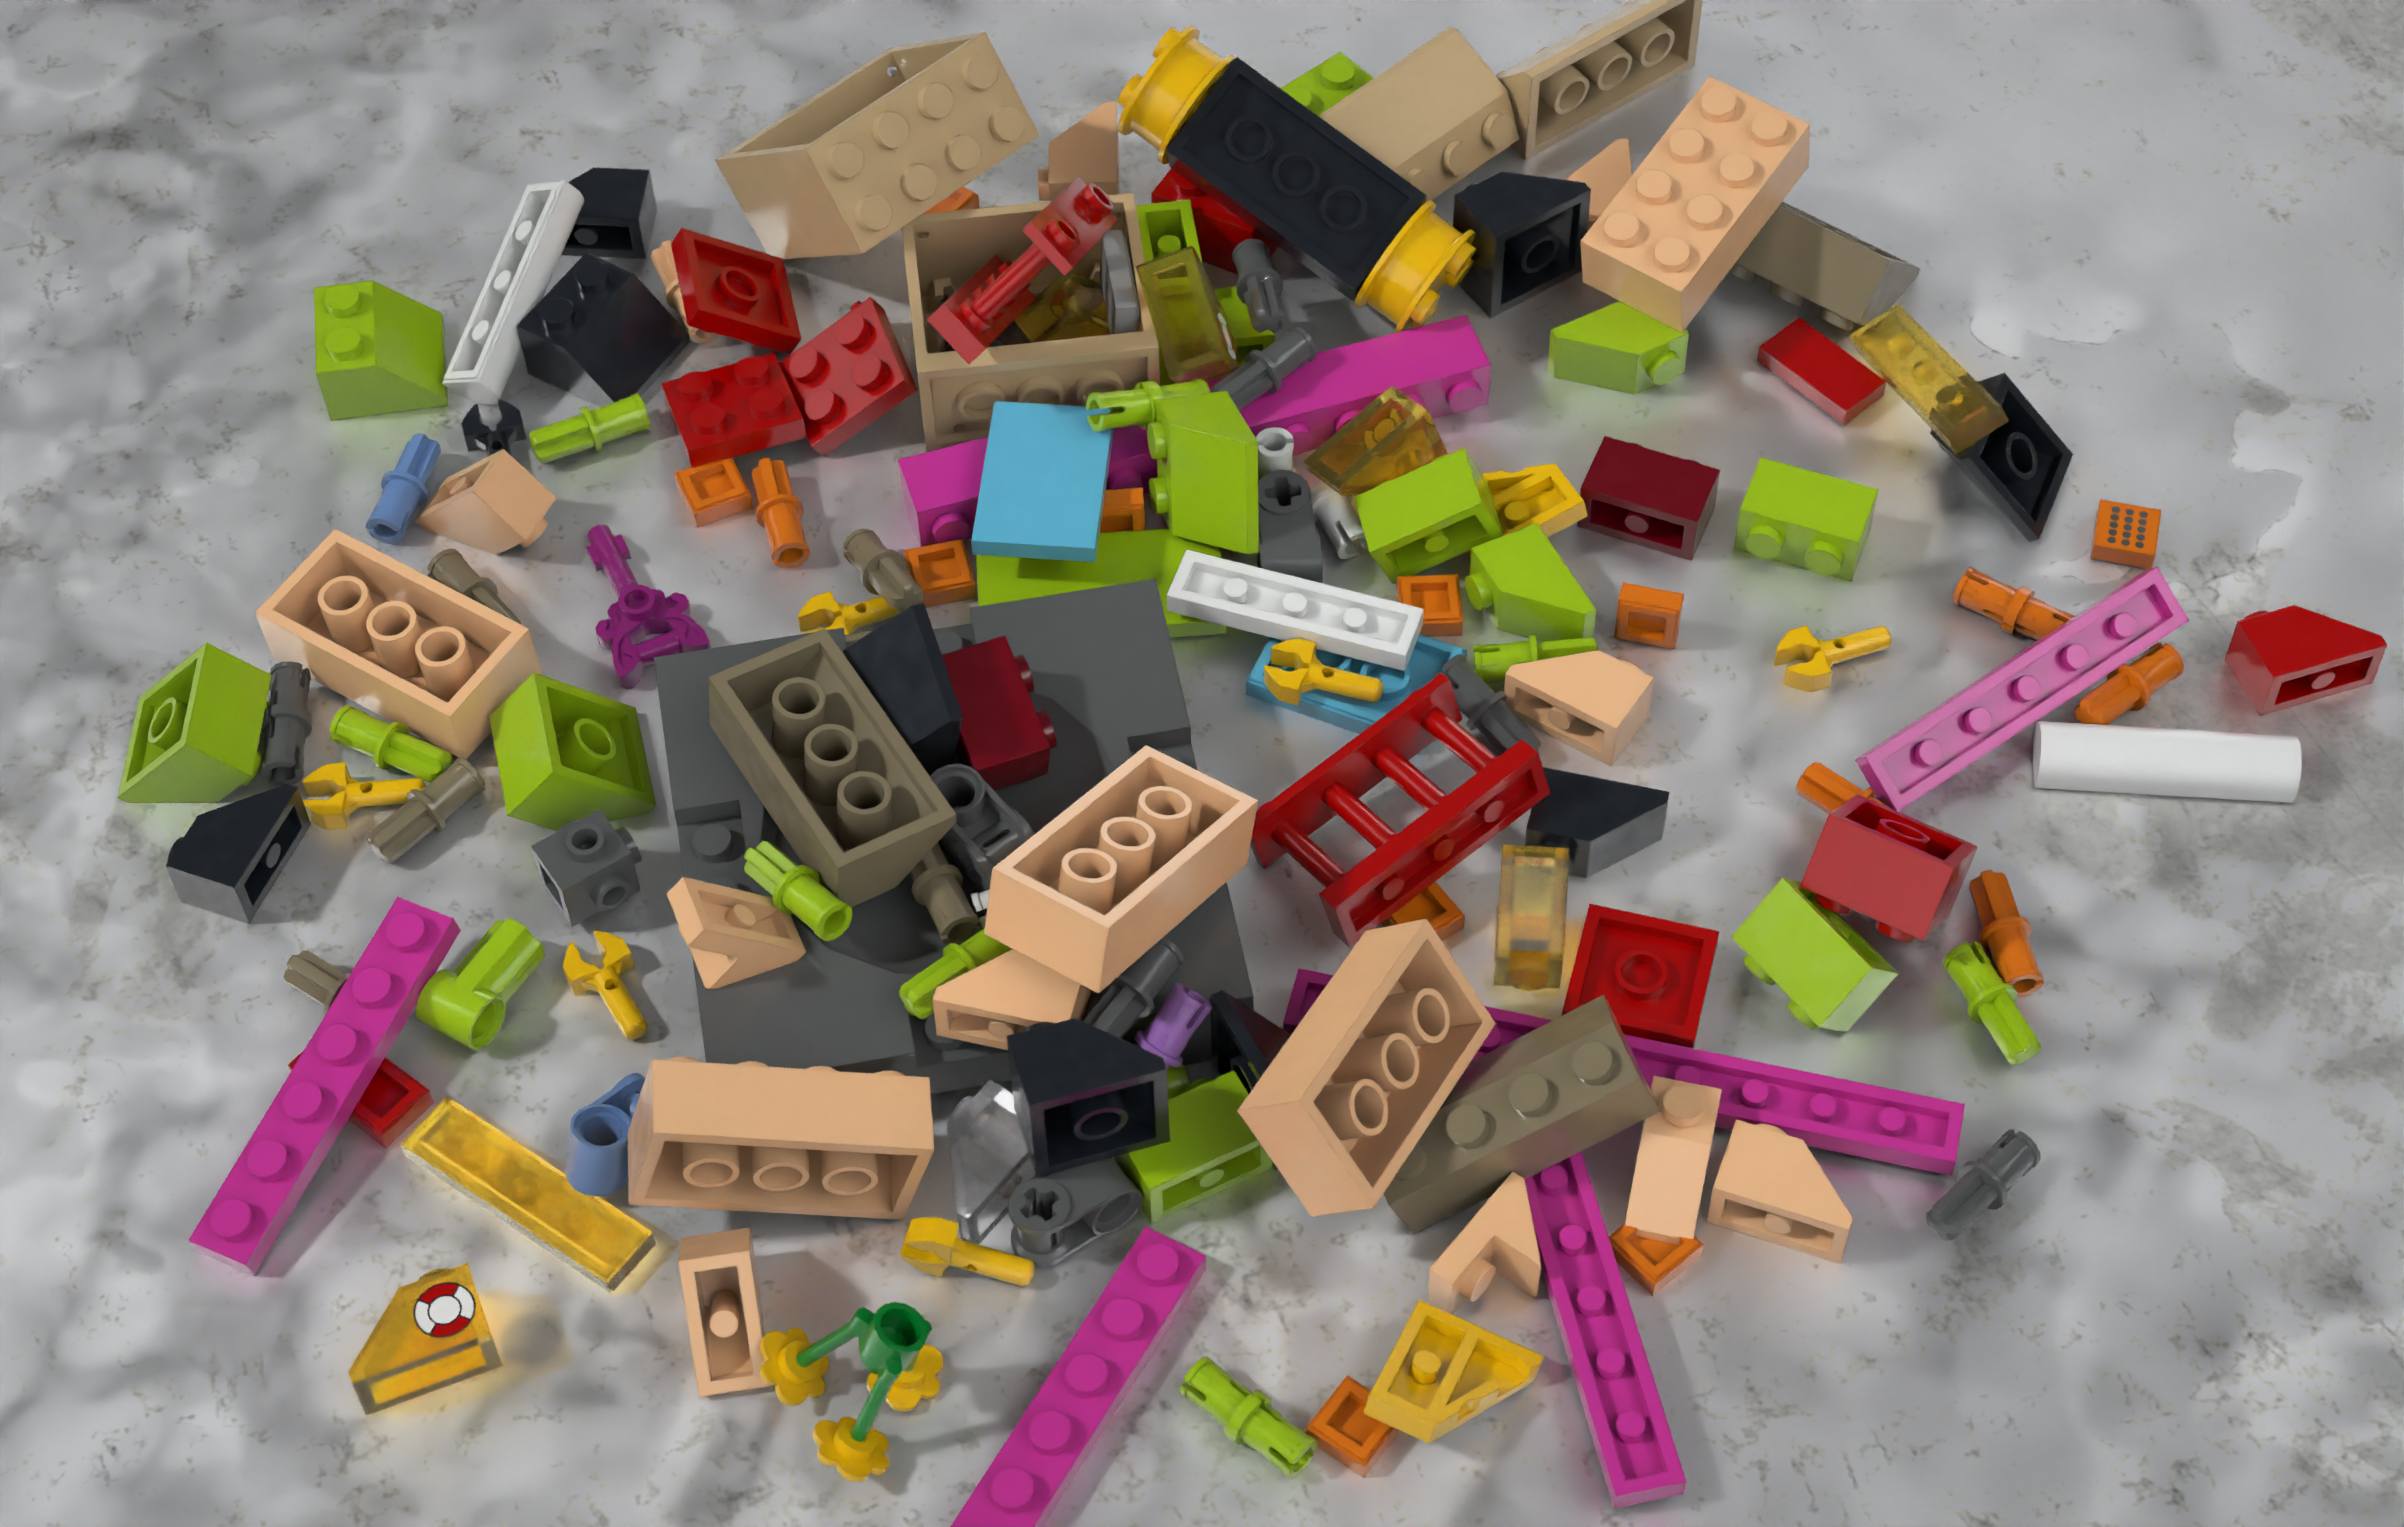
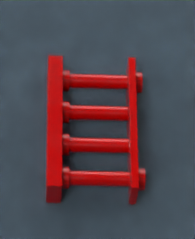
[926,177,1118,365]
[1250,673,1550,948]

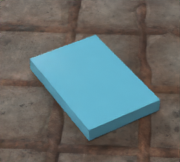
[971,401,1114,562]
[1246,634,1467,755]

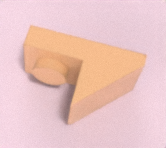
[667,877,806,989]
[1427,1172,1541,1314]

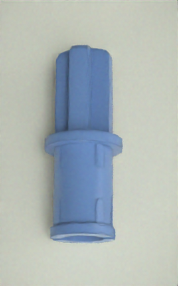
[365,433,441,545]

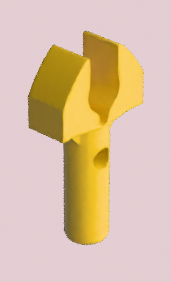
[798,591,916,635]
[1774,625,1891,692]
[1264,638,1384,705]
[302,763,426,830]
[563,930,648,1040]
[900,1217,1035,1287]

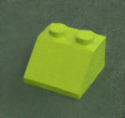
[314,280,448,421]
[1147,391,1259,554]
[117,642,272,803]
[489,672,656,831]

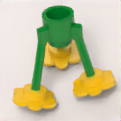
[759,1302,943,1482]

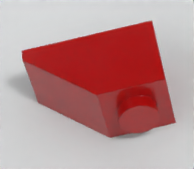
[2225,605,2387,716]

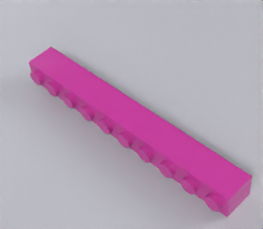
[898,315,1491,547]

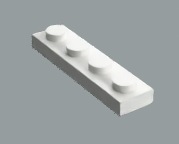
[1167,550,1424,671]

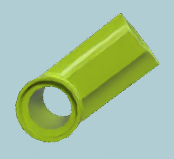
[416,918,546,1050]

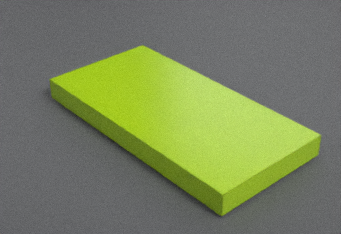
[976,528,1227,638]

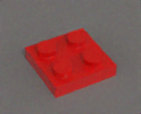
[671,228,802,355]
[779,297,918,457]
[661,353,807,468]
[1562,903,1720,1049]

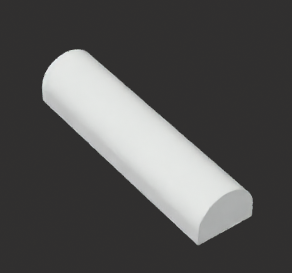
[442,180,584,405]
[2032,721,2302,803]

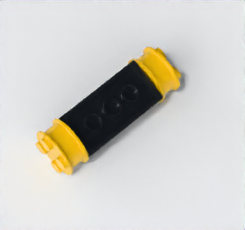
[1117,26,1476,333]

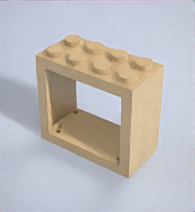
[715,32,1039,259]
[901,193,1160,452]

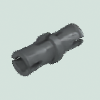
[261,661,313,786]

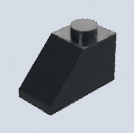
[562,167,657,259]
[1523,767,1670,878]
[165,784,311,924]

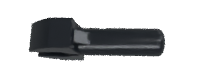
[461,399,527,457]

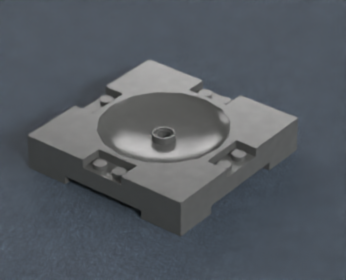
[654,579,1254,1094]

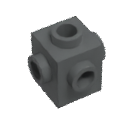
[531,810,642,927]

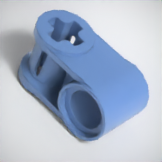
[565,1073,645,1197]

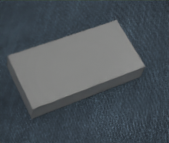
[1100,230,1139,334]

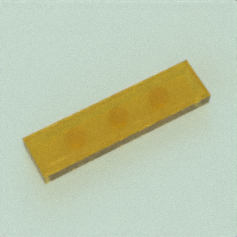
[1849,304,2008,454]
[401,1096,656,1294]

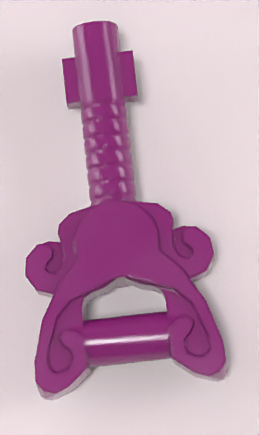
[586,524,711,689]

